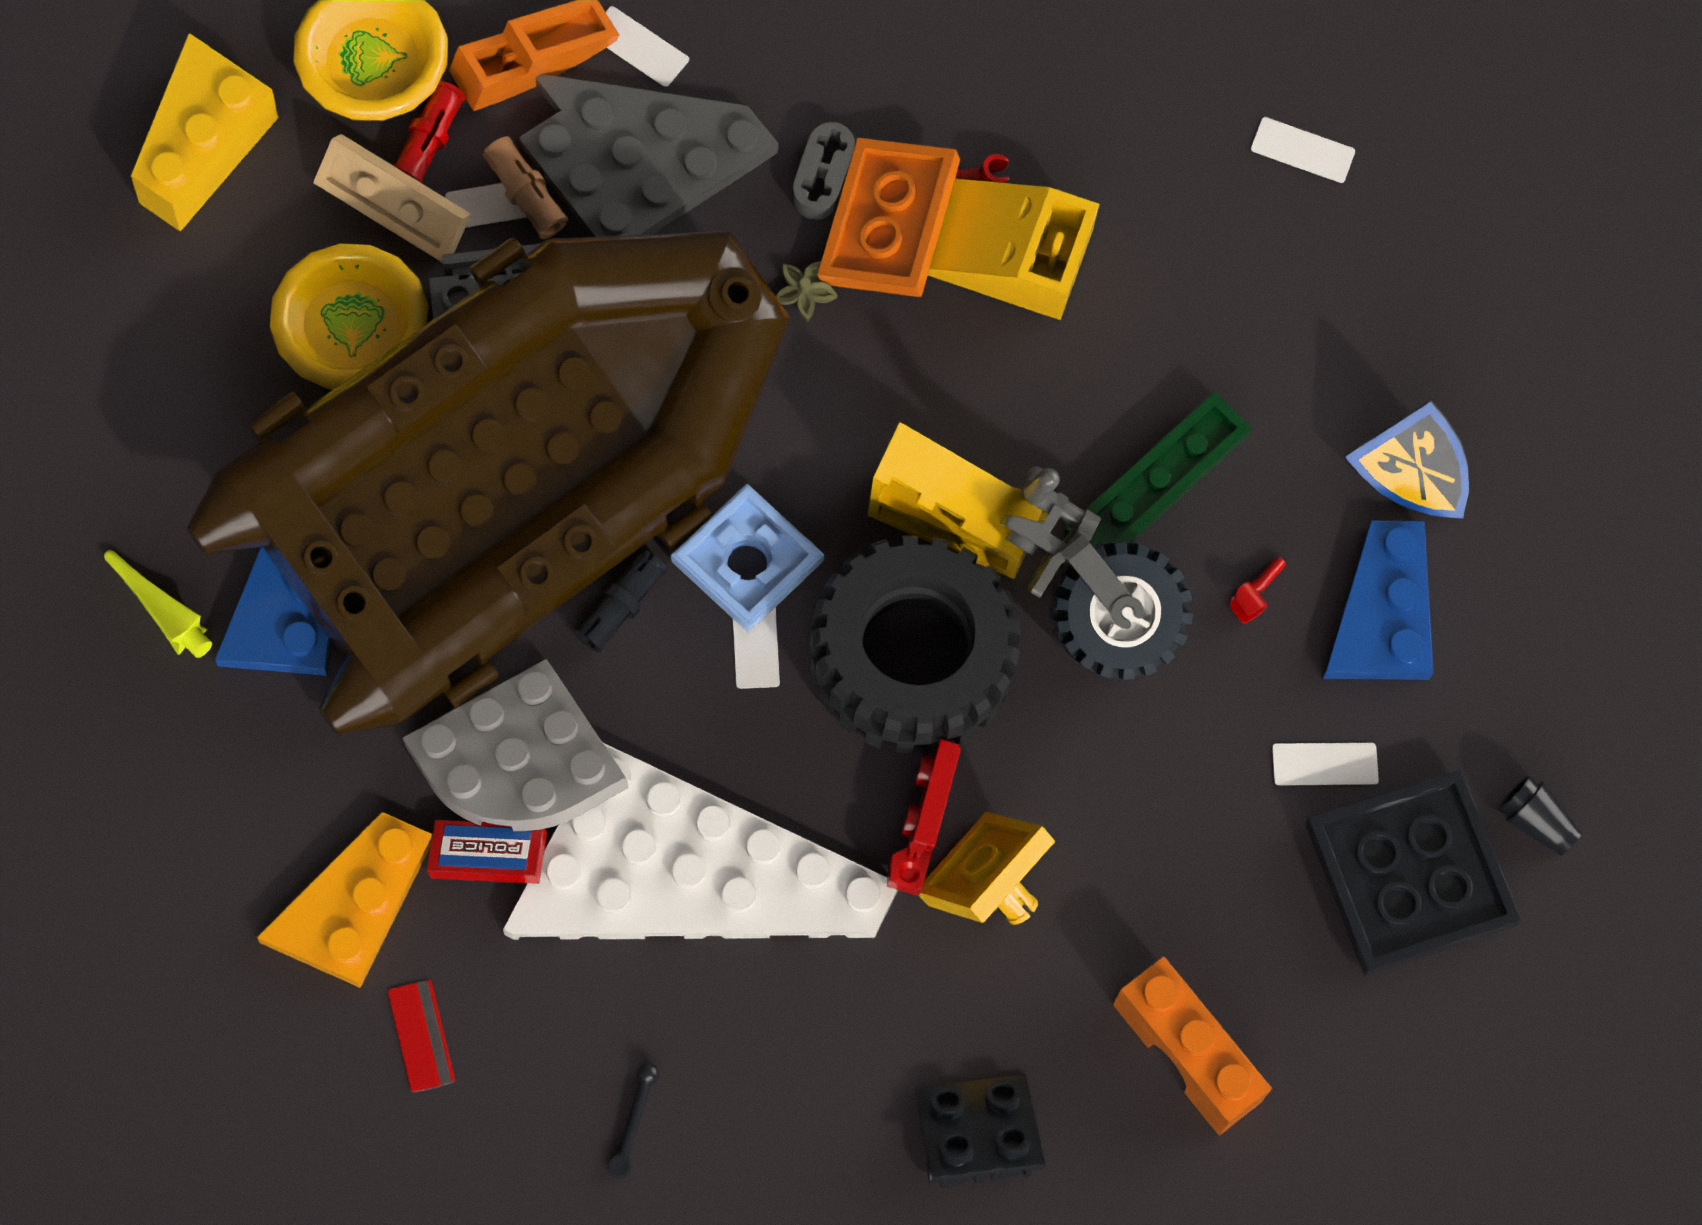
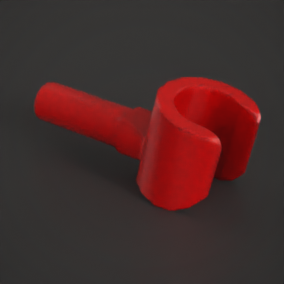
[955,154,1010,183]
[1229,557,1286,624]

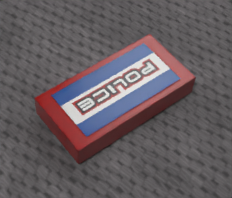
[427,820,547,884]

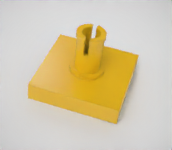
[919,811,1055,925]

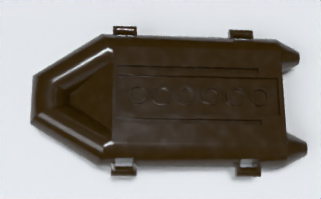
[187,231,791,735]

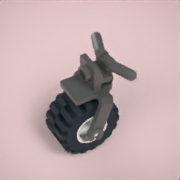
[1000,466,1193,680]

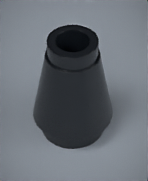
[1499,776,1582,856]

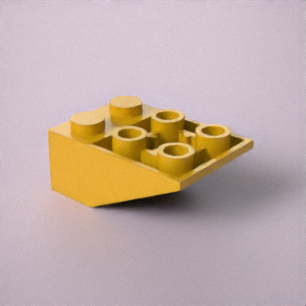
[928,179,1100,320]

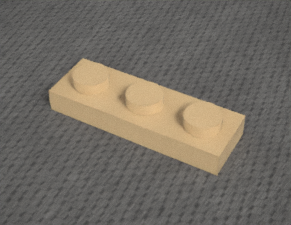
[313,134,471,263]

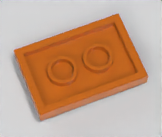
[818,138,960,297]

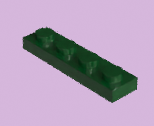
[1063,392,1252,547]

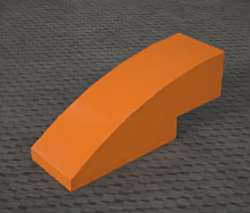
[449,0,619,111]

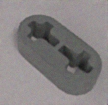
[792,122,855,220]

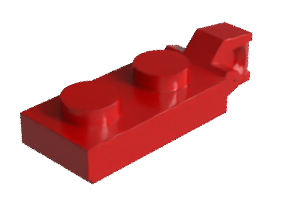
[887,739,961,896]

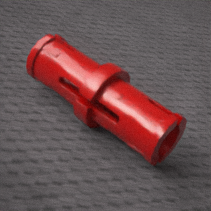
[393,81,466,183]

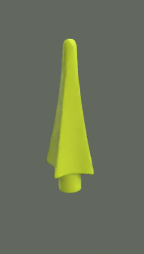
[104,550,212,658]

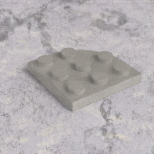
[403,659,629,831]

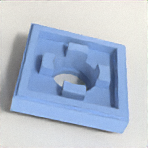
[671,484,824,633]

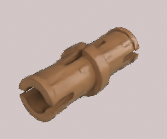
[482,136,568,239]

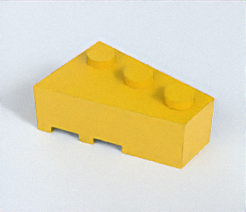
[131,33,278,232]
[868,422,1043,579]

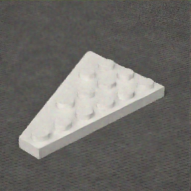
[503,743,898,940]

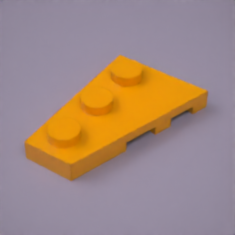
[257,812,433,988]

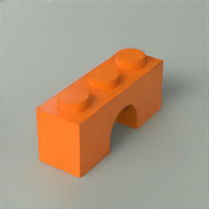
[1113,956,1272,1136]

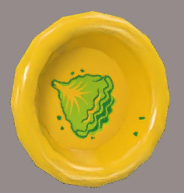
[293,0,448,121]
[269,243,429,390]

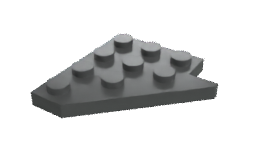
[519,74,779,237]

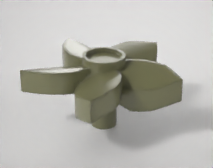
[776,261,837,322]

